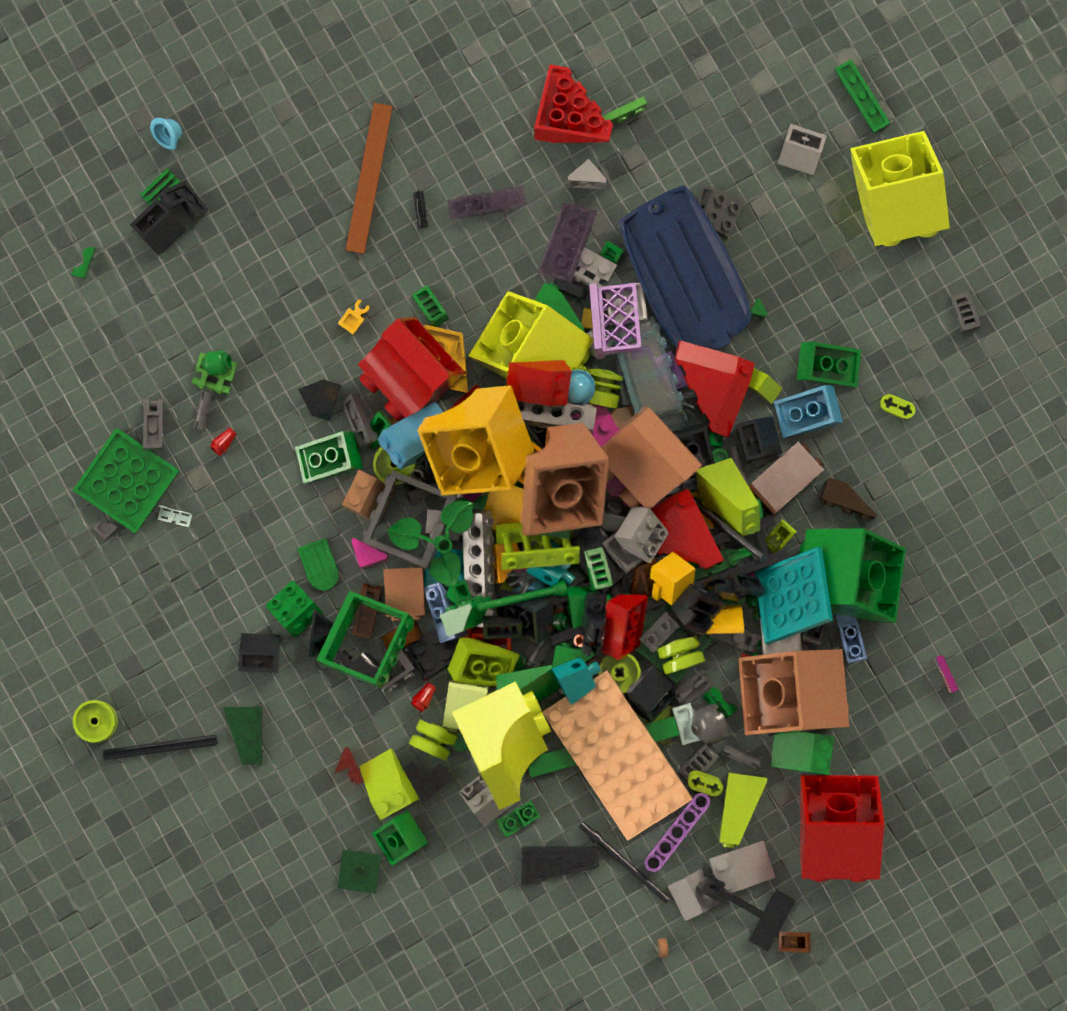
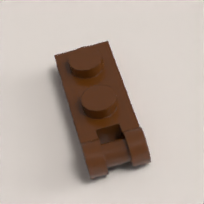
[352,583,382,639]

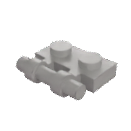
[568,247,617,289]

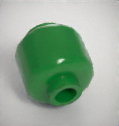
[202,350,232,376]

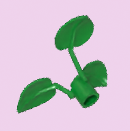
[388,500,473,586]

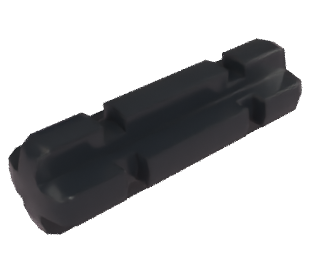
[413,191,428,229]

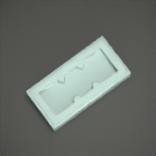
[672,703,700,745]

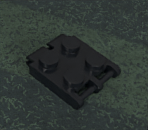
[404,629,456,682]

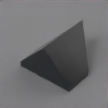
[298,379,342,421]
[308,609,341,657]

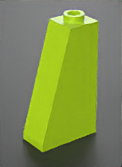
[719,773,767,848]

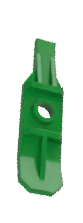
[688,548,753,581]

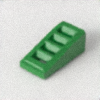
[412,285,449,327]
[583,547,613,590]

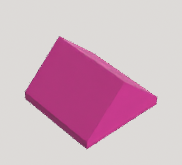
[351,538,389,570]

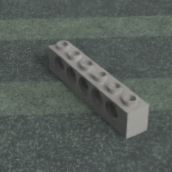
[517,401,597,435]
[463,509,497,627]

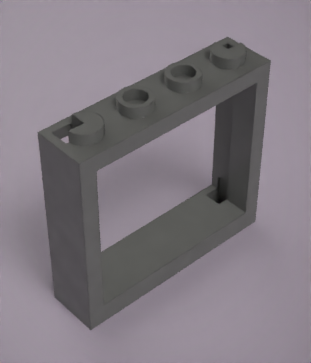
[362,471,459,570]

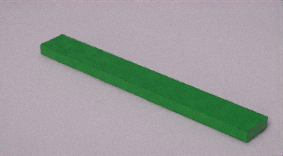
[528,716,679,778]

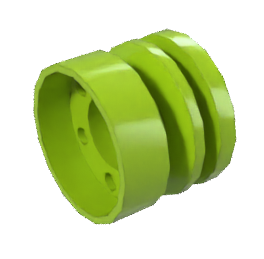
[586,368,624,409]

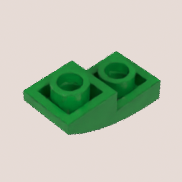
[495,800,541,838]

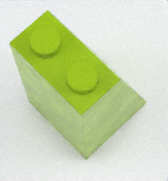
[696,458,760,536]

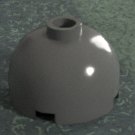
[599,495,631,532]
[691,704,727,744]

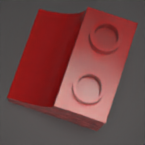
[357,317,466,421]
[799,775,884,882]

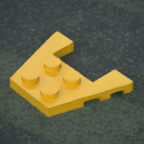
[424,325,469,393]

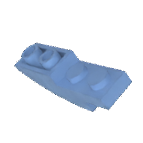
[834,615,867,663]

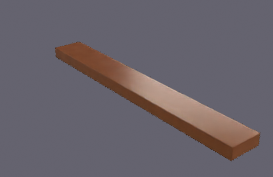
[346,103,393,255]

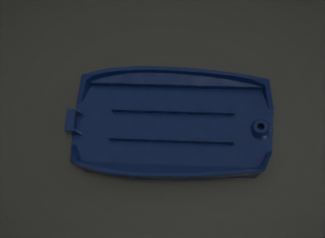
[618,185,752,350]

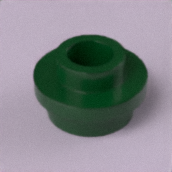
[553,612,569,632]

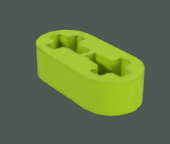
[880,394,916,420]
[687,770,723,796]

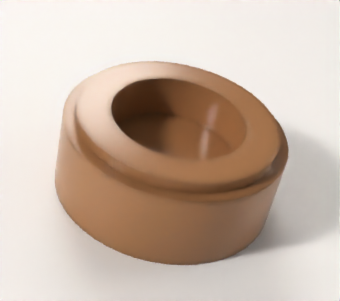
[658,938,668,958]

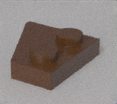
[629,557,657,598]

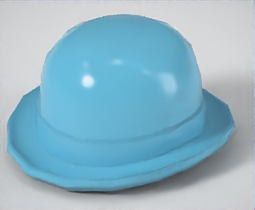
[150,118,182,150]
[568,369,595,406]

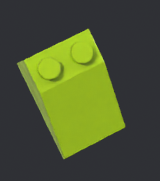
[448,637,519,687]
[359,748,419,820]

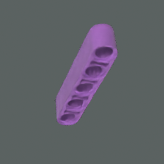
[644,793,710,872]

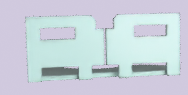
[157,505,192,527]

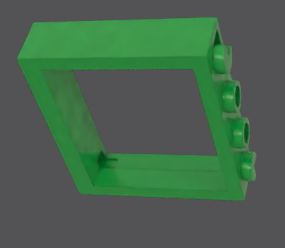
[317,591,415,689]

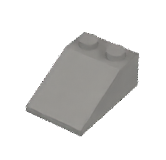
[708,841,776,893]

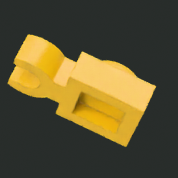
[338,299,370,335]

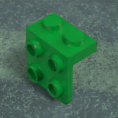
[266,581,323,638]

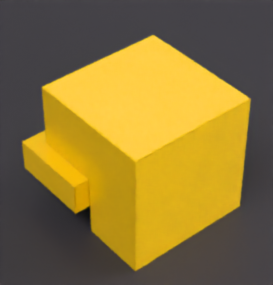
[650,552,695,605]

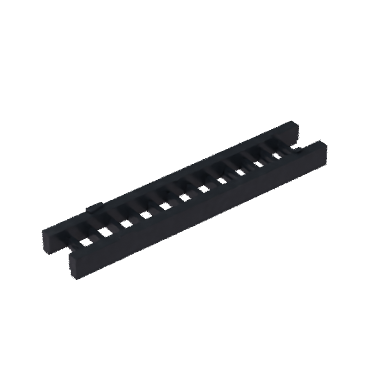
[546,515,789,646]

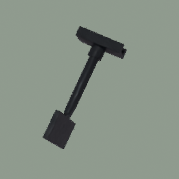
[696,873,796,951]

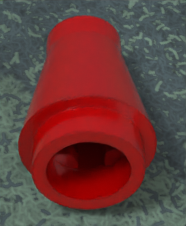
[209,427,237,456]
[411,682,436,712]

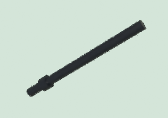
[681,491,766,561]
[579,821,671,904]

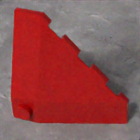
[534,64,613,143]
[675,341,755,438]
[651,489,724,570]

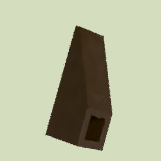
[820,477,877,521]

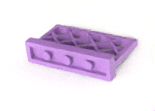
[589,283,642,359]

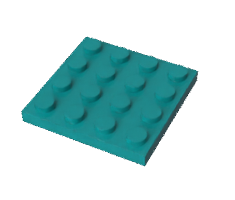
[754,547,833,645]

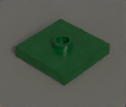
[337,850,381,894]

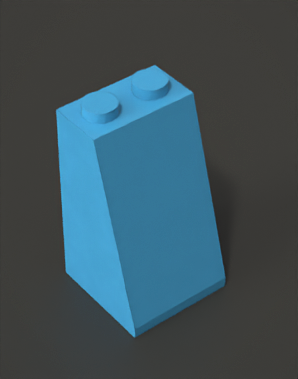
[377,402,443,470]

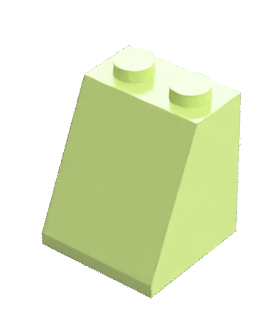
[442,679,489,732]

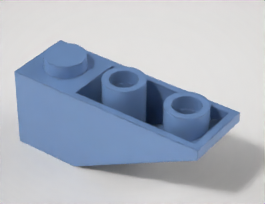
[424,582,468,643]

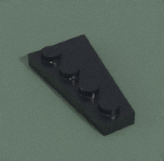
[521,846,599,886]

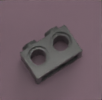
[639,609,682,652]

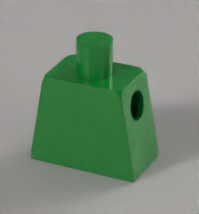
[566,586,611,628]

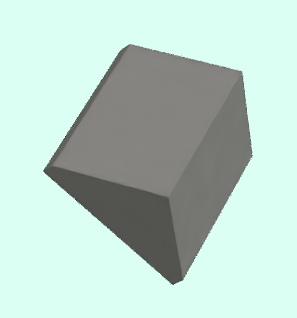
[568,159,606,190]
[667,869,719,921]

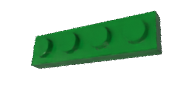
[834,59,890,134]

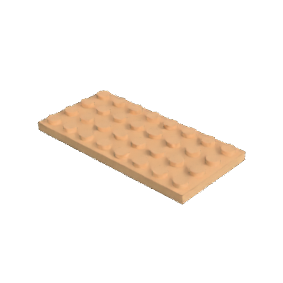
[542,670,693,841]

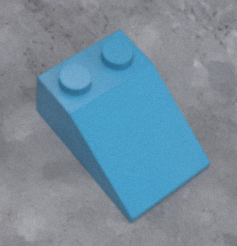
[774,385,843,438]

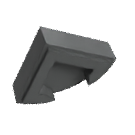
[91,522,119,541]

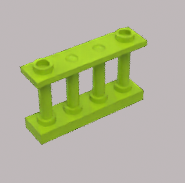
[495,523,580,570]

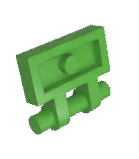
[192,352,238,395]

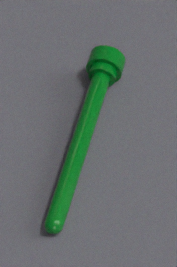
[475,580,567,611]

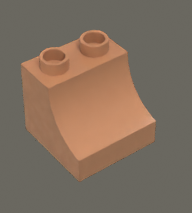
[600,405,702,509]
[521,423,609,535]
[738,649,849,735]

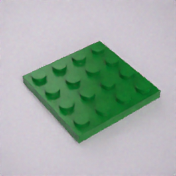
[72,428,180,534]

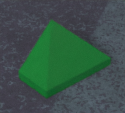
[370,410,392,449]

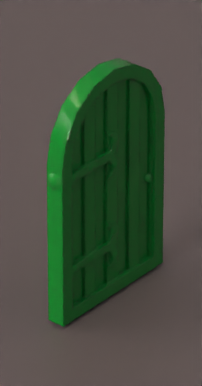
[297,538,339,591]

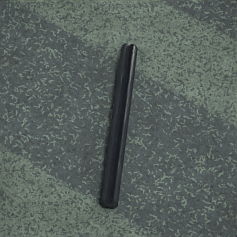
[103,735,218,760]

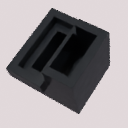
[671,584,725,635]

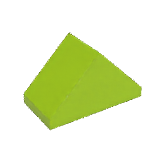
[748,368,783,404]
[765,519,797,554]

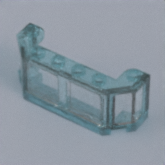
[609,317,689,432]

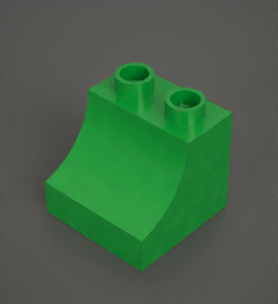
[799,528,906,623]

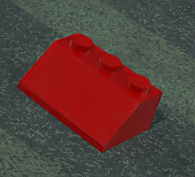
[602,595,648,660]

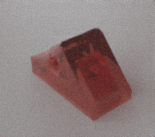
[334,747,364,785]

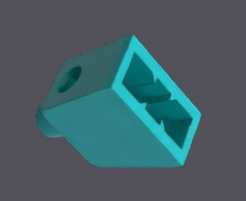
[526,539,575,586]
[552,658,601,705]

